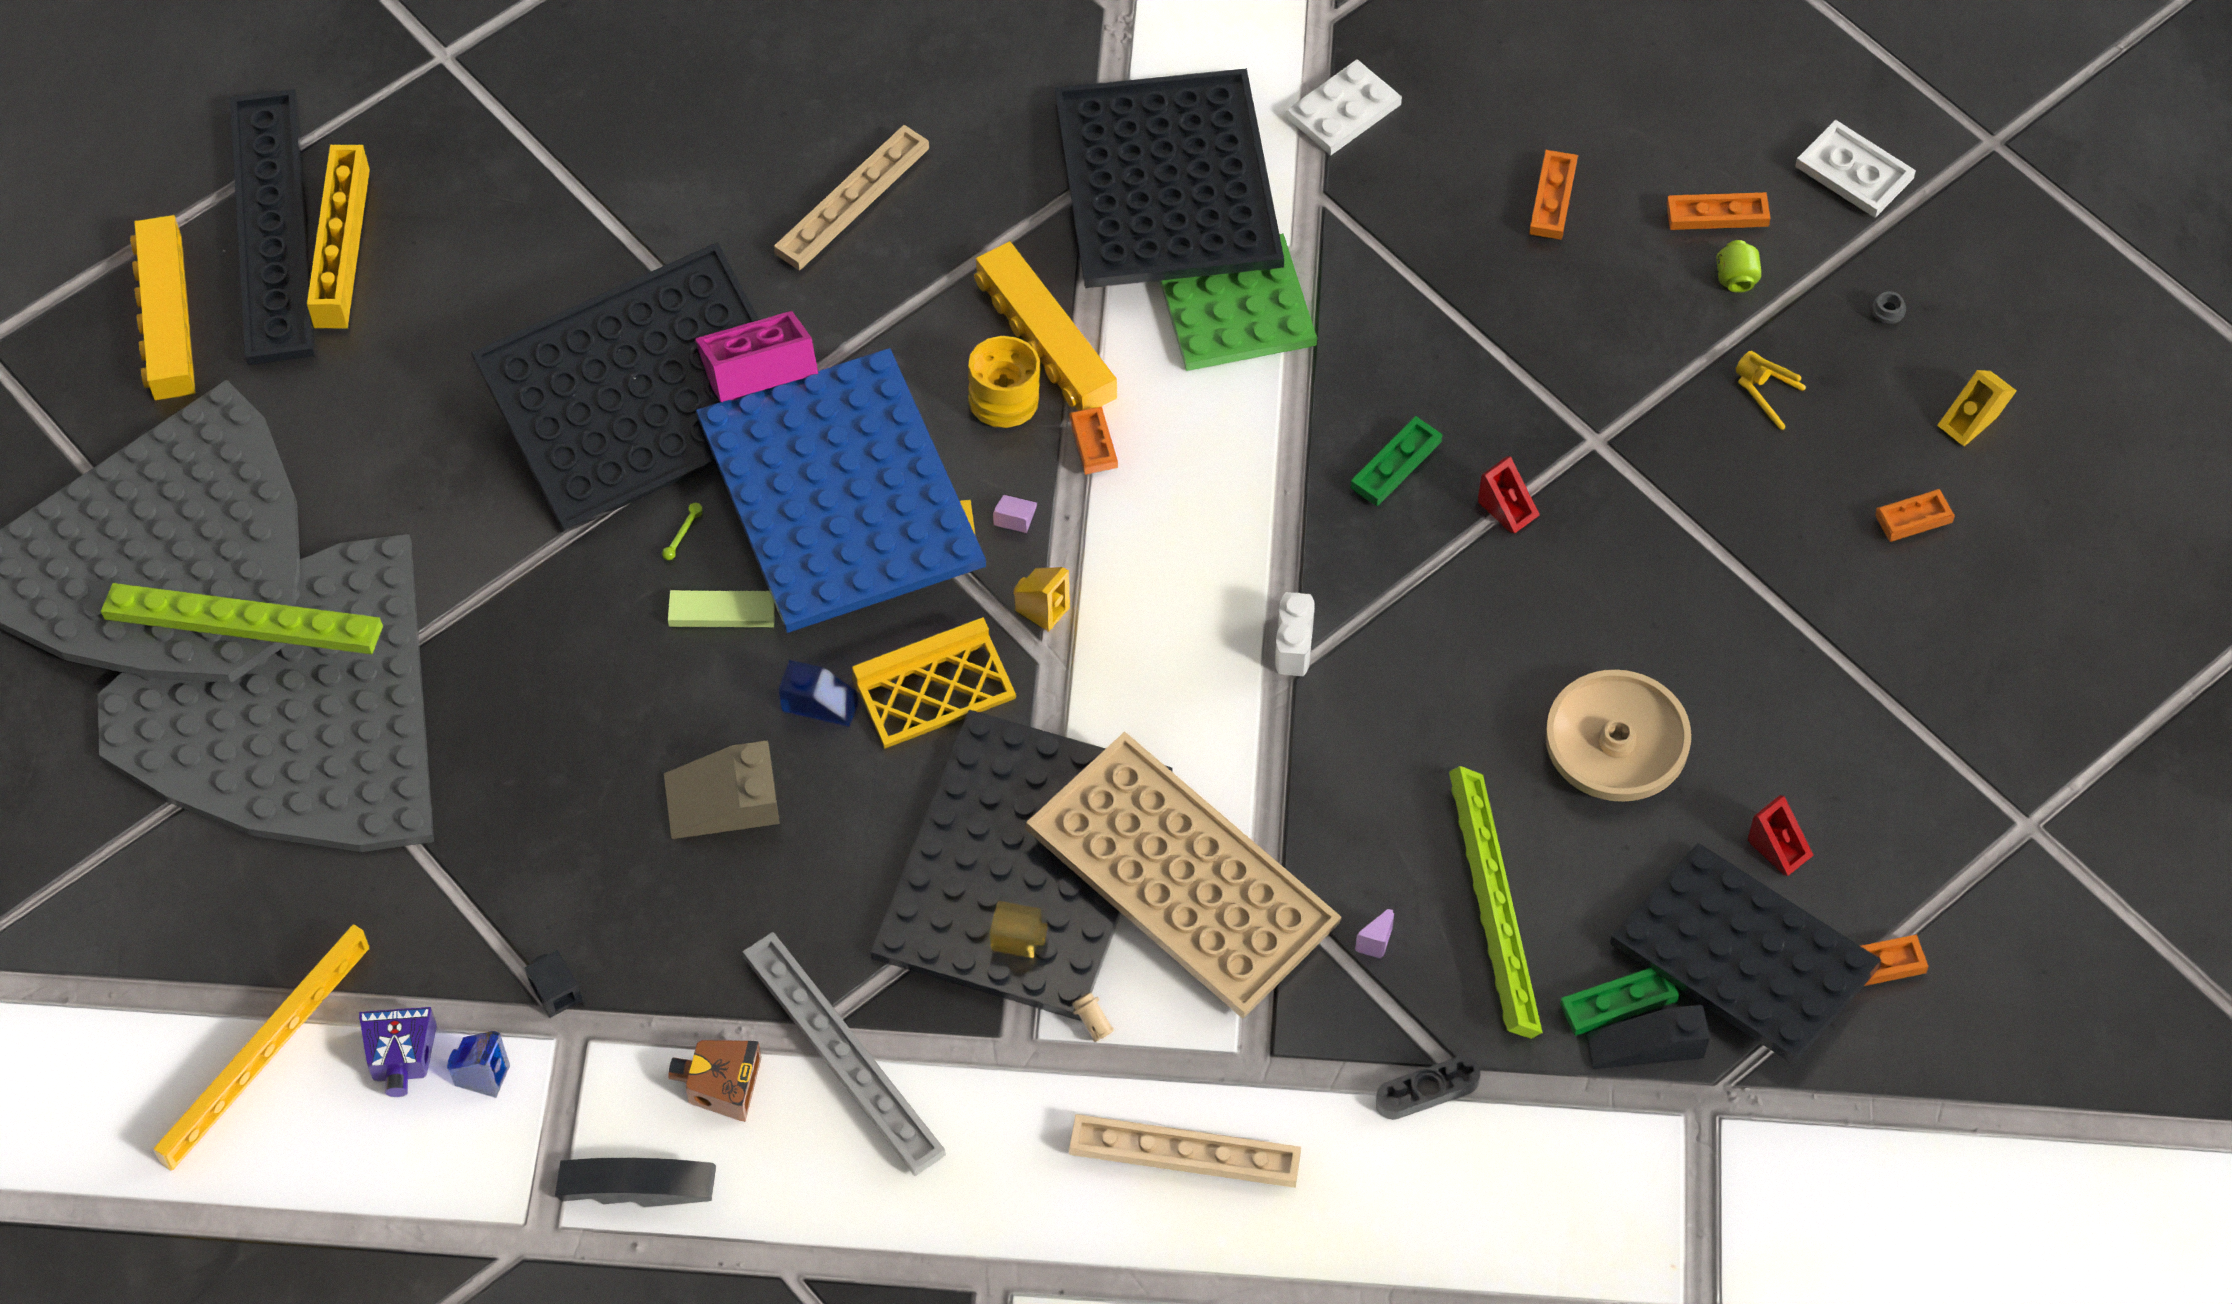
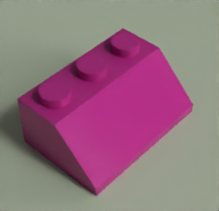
[695,311,819,402]

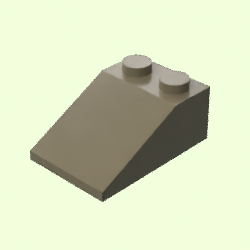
[664,740,780,839]

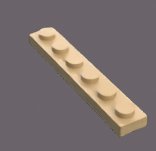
[774,125,929,271]
[1069,1114,1301,1188]

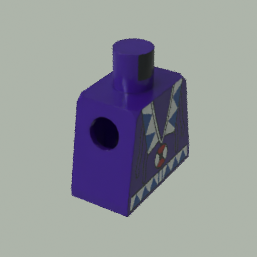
[359,1007,437,1097]

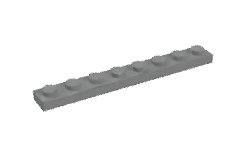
[743,932,946,1176]

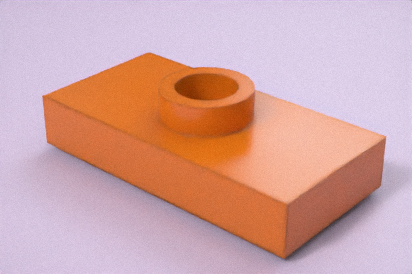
[1069,406,1118,475]
[1875,489,1955,542]

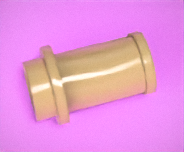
[1072,992,1114,1043]

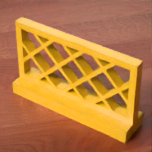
[852,617,1016,749]

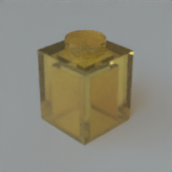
[990,901,1047,958]

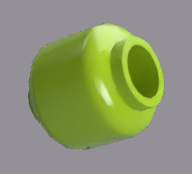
[1716,240,1761,293]

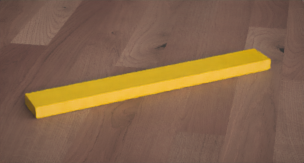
[153,924,369,1171]

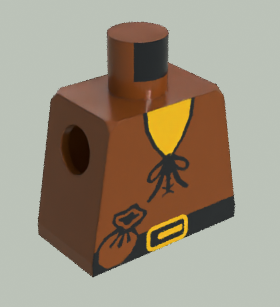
[668,1040,762,1122]

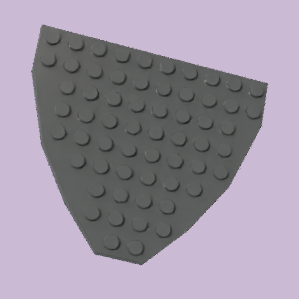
[0,380,301,683]
[98,534,434,852]

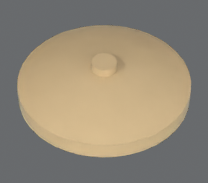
[1546,670,1691,802]

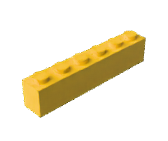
[307,145,370,328]
[130,215,195,400]
[974,241,1117,411]

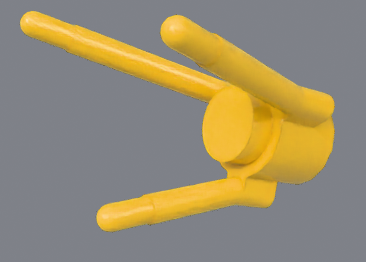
[1736,351,1806,430]

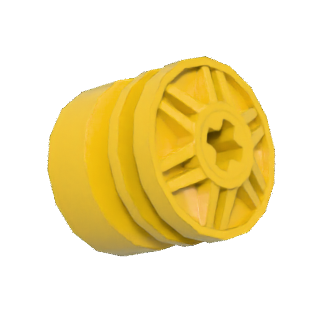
[968,336,1040,428]

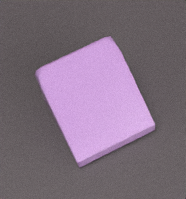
[993,495,1037,533]
[1355,909,1394,959]

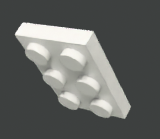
[1286,60,1402,156]
[1795,120,1916,218]

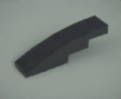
[555,1157,716,1207]

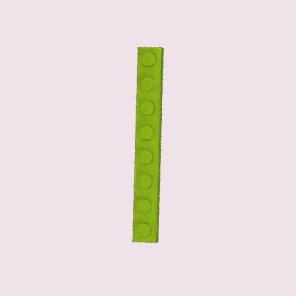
[101,583,383,654]
[1449,766,1543,1039]

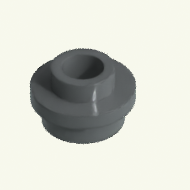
[1872,291,1906,324]

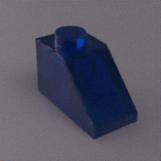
[779,660,860,727]
[447,1031,510,1098]

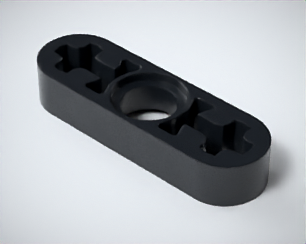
[1376,1056,1480,1120]

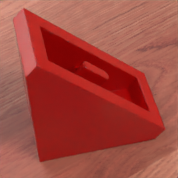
[1478,456,1540,534]
[1747,795,1814,876]

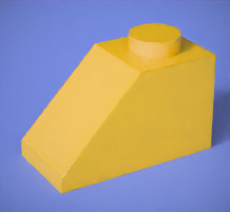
[1937,370,2016,446]
[1013,567,1070,632]

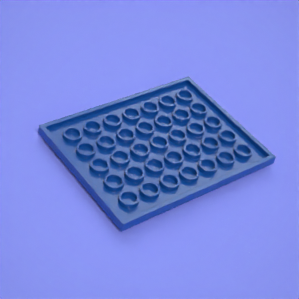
[696,348,986,633]

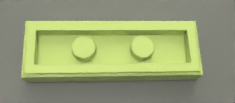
[668,590,776,627]

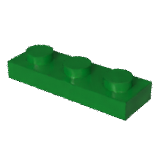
[1350,416,1442,507]
[1560,968,1679,1036]

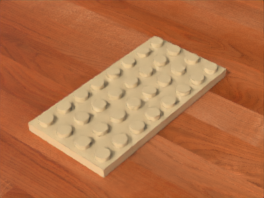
[1025,731,1342,1019]

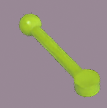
[662,503,703,560]

